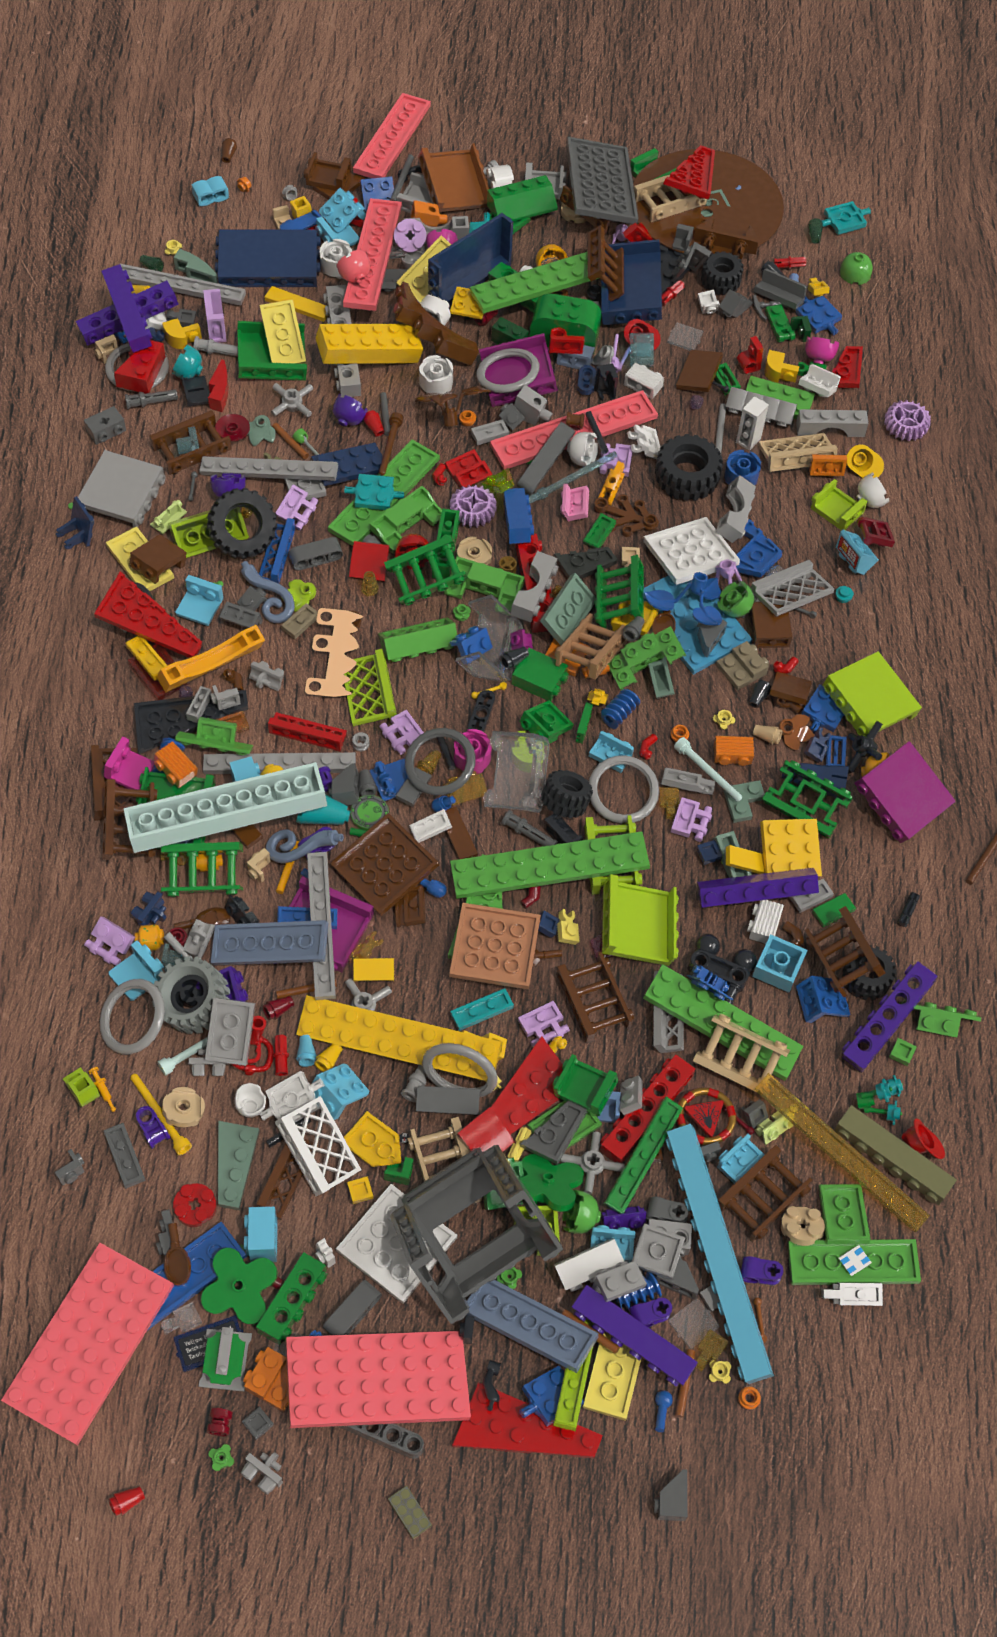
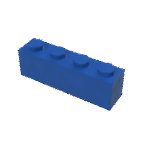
[503,488,534,544]

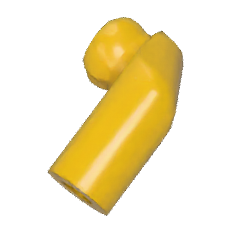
[549,1036,567,1053]

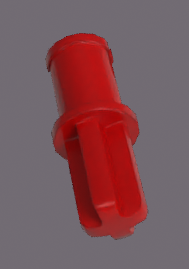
[774,256,806,269]
[662,280,685,306]
[273,1034,289,1076]

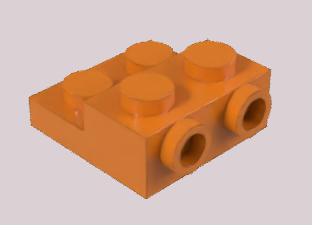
[243,1347,289,1412]

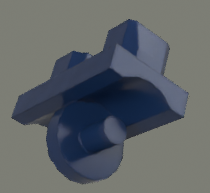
[131,891,167,927]

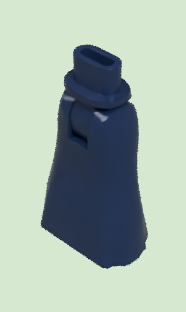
[781,763,849,800]

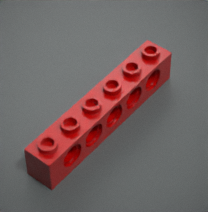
[515,534,554,633]
[600,1055,695,1163]

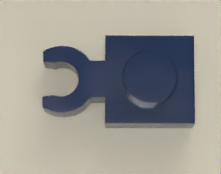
[804,727,831,763]

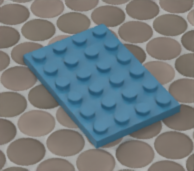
[644,575,753,675]

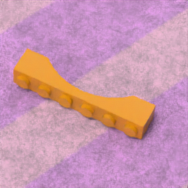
[156,625,265,692]

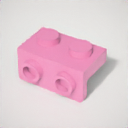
[560,484,589,521]

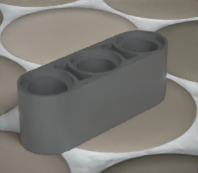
[289,537,343,570]
[323,1280,382,1335]

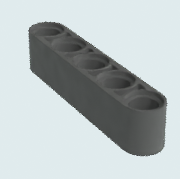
[516,421,576,495]
[337,1424,424,1459]

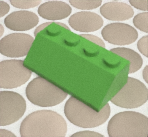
[378,617,457,662]

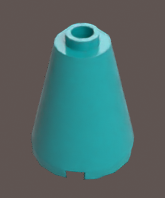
[296,795,351,825]

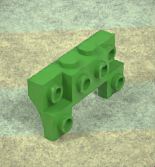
[369,486,442,555]
[444,556,525,614]
[608,626,686,690]

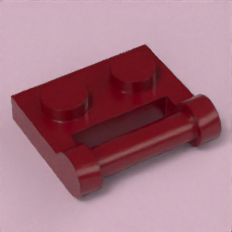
[857,517,895,547]

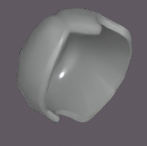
[401,251,424,269]

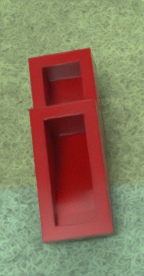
[208,359,229,412]

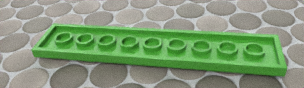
[450,832,650,899]

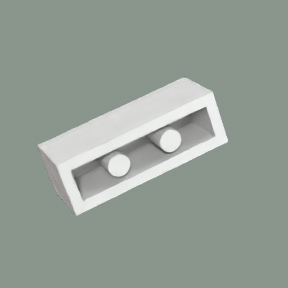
[736,396,769,451]
[555,1238,624,1292]

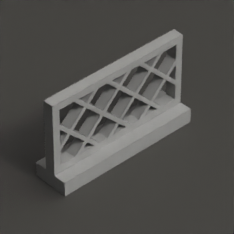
[751,560,834,616]

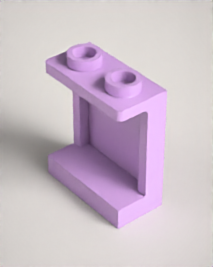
[203,289,227,343]

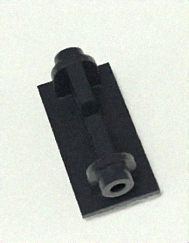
[224,895,260,924]

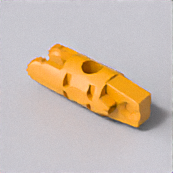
[598,461,625,506]

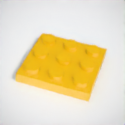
[760,819,822,877]

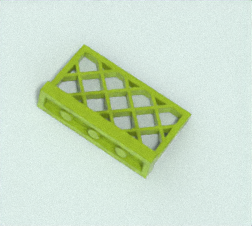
[344,649,397,726]

